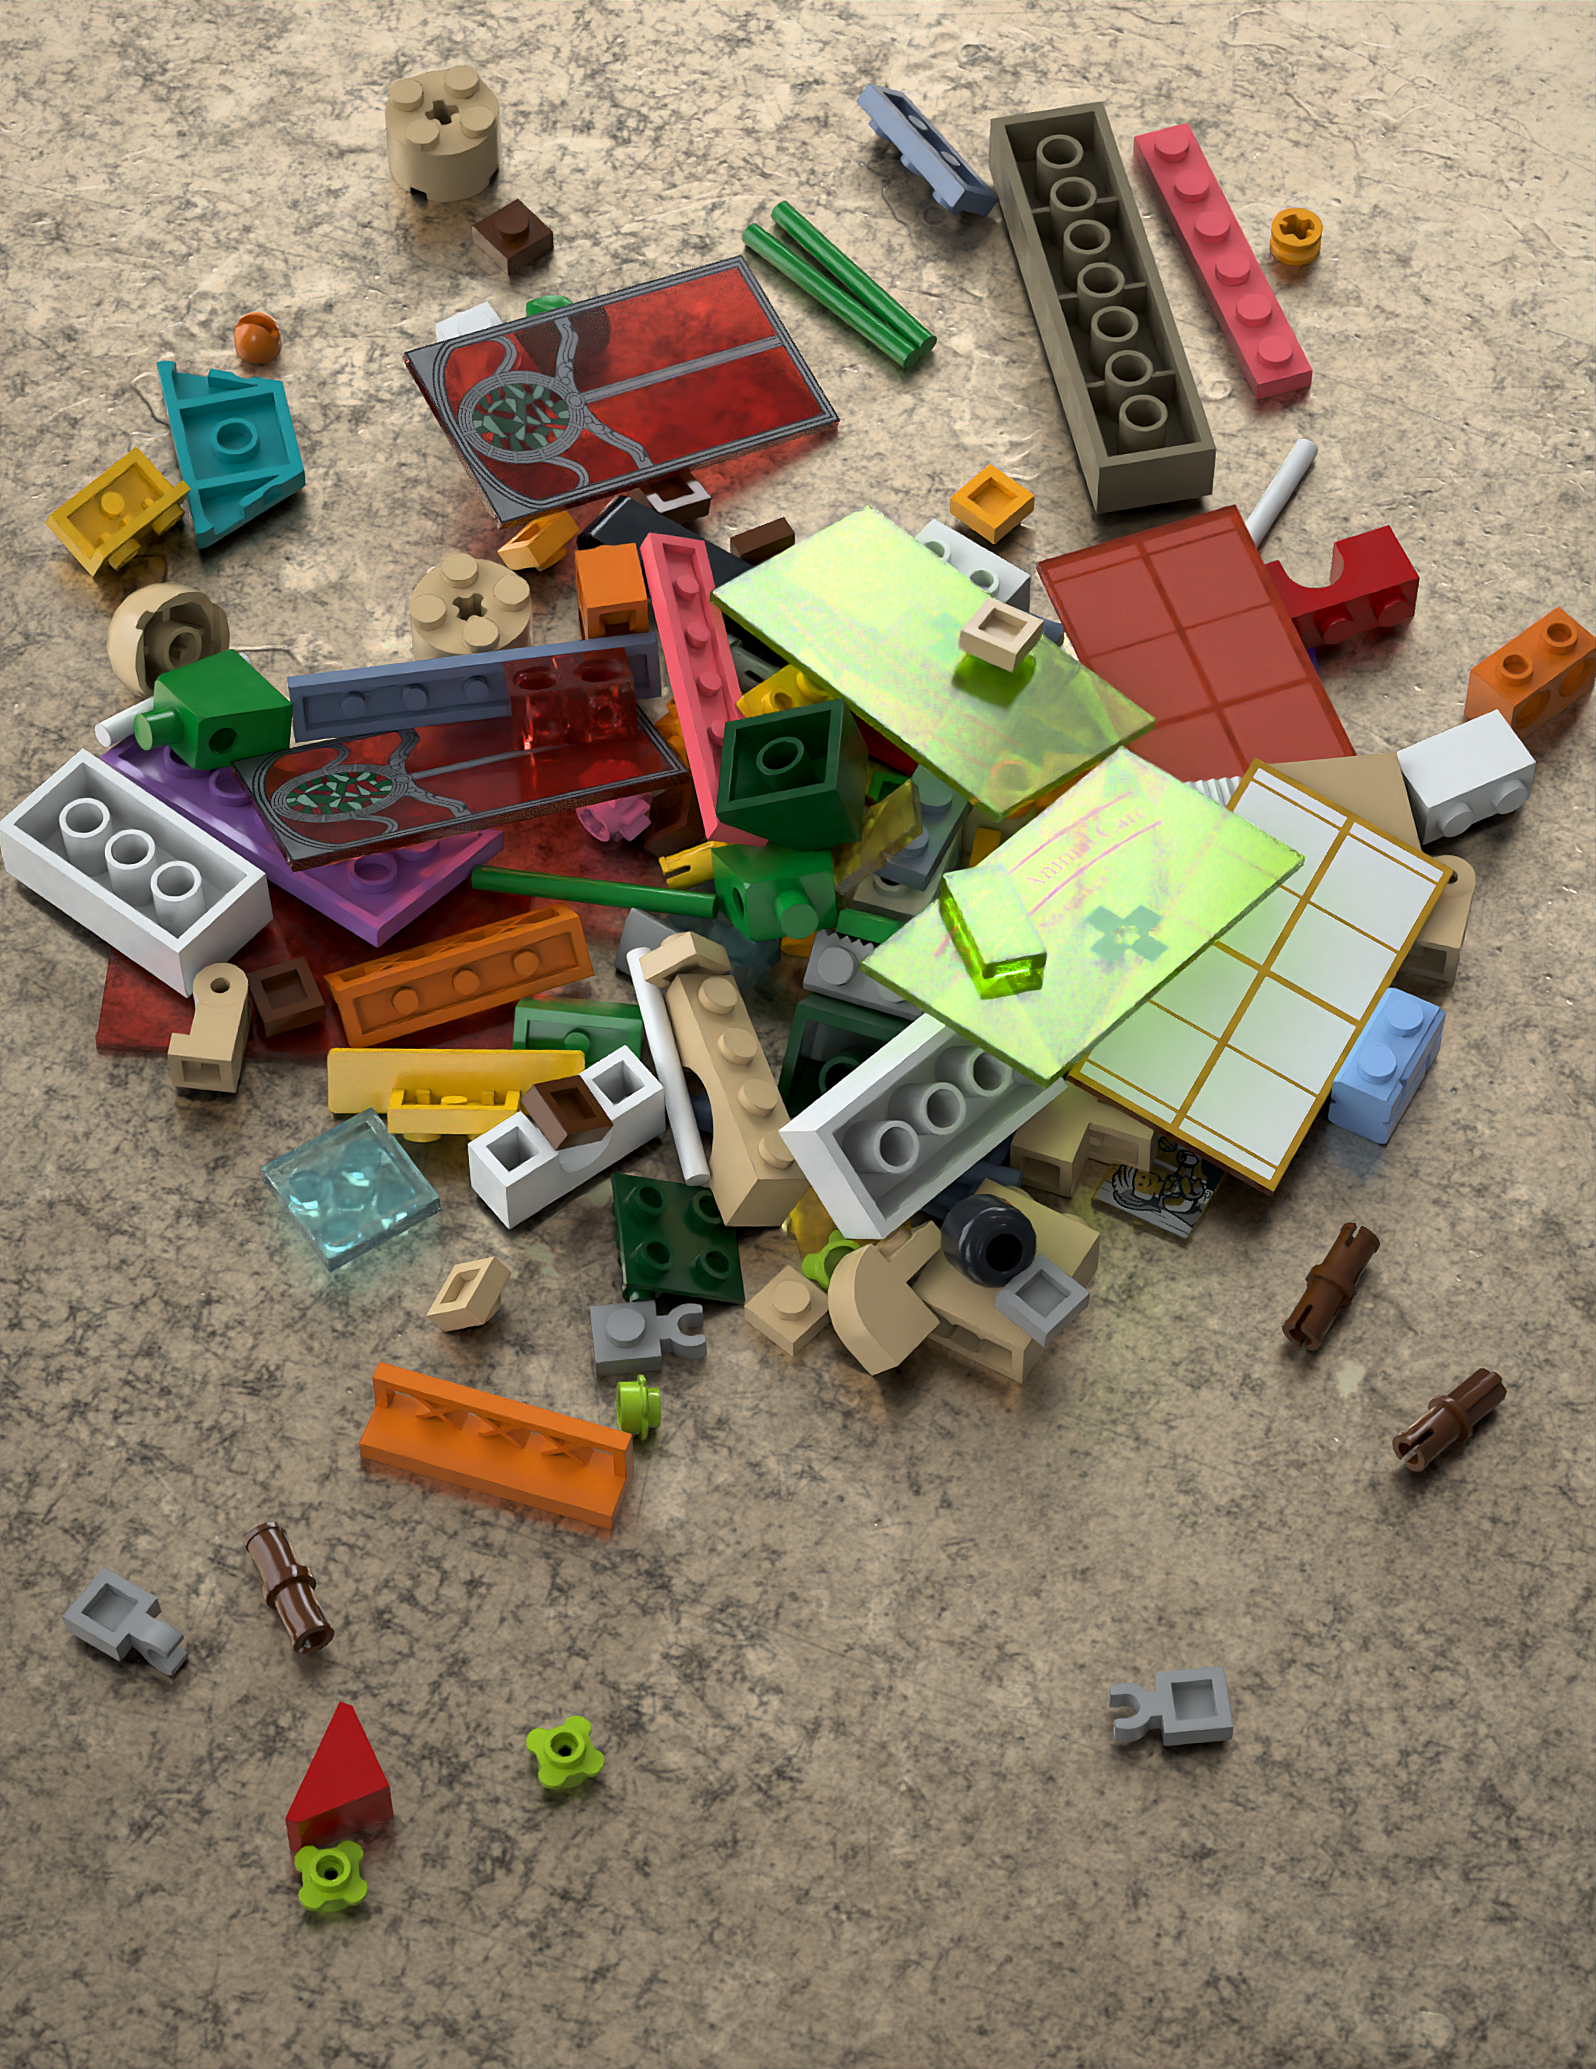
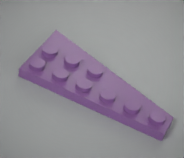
[100,734,503,948]

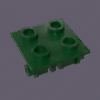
[611,1172,746,1305]

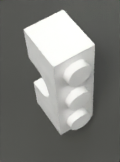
[468,1045,666,1230]

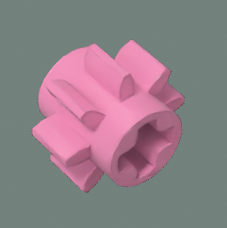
[576,766,653,843]

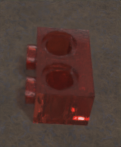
[501,647,638,751]

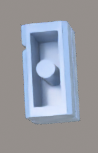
[1328,988,1446,1144]

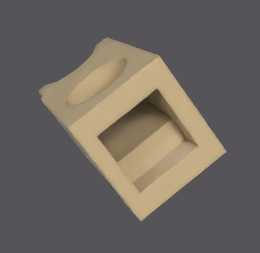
[1398,855,1476,983]
[167,962,252,1093]

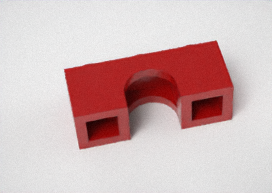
[1260,525,1420,651]

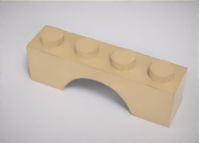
[663,974,810,1226]

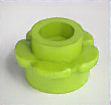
[616,1374,661,1440]

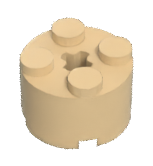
[385,65,503,202]
[409,552,534,661]

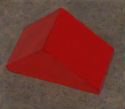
[285,1701,394,1852]

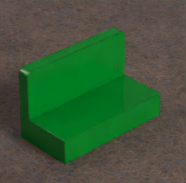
[512,994,645,1070]

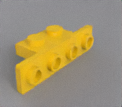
[327,1048,585,1142]

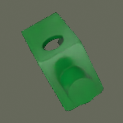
[133,649,293,771]
[711,840,838,942]

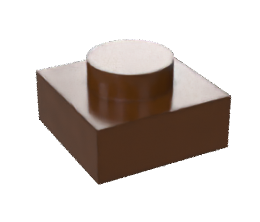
[472,199,554,275]
[628,467,711,524]
[730,517,795,580]
[644,776,705,858]
[245,956,327,1038]
[521,1075,614,1151]

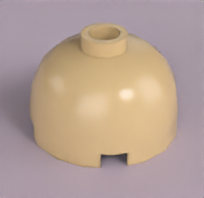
[106,582,230,699]

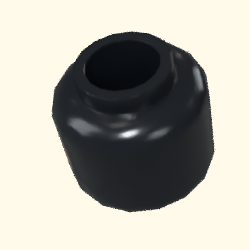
[941,1194,1037,1288]

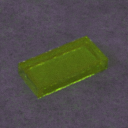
[940,862,1048,980]

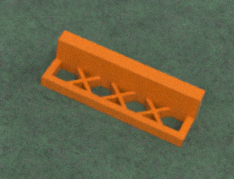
[323,902,595,1048]
[359,1361,634,1530]

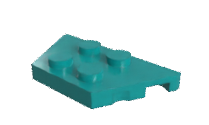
[157,360,306,549]

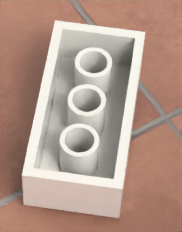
[0,749,273,998]
[778,980,1068,1239]

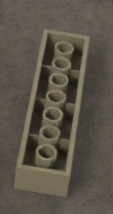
[989,101,1216,514]

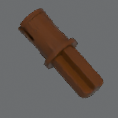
[1392,1368,1507,1472]

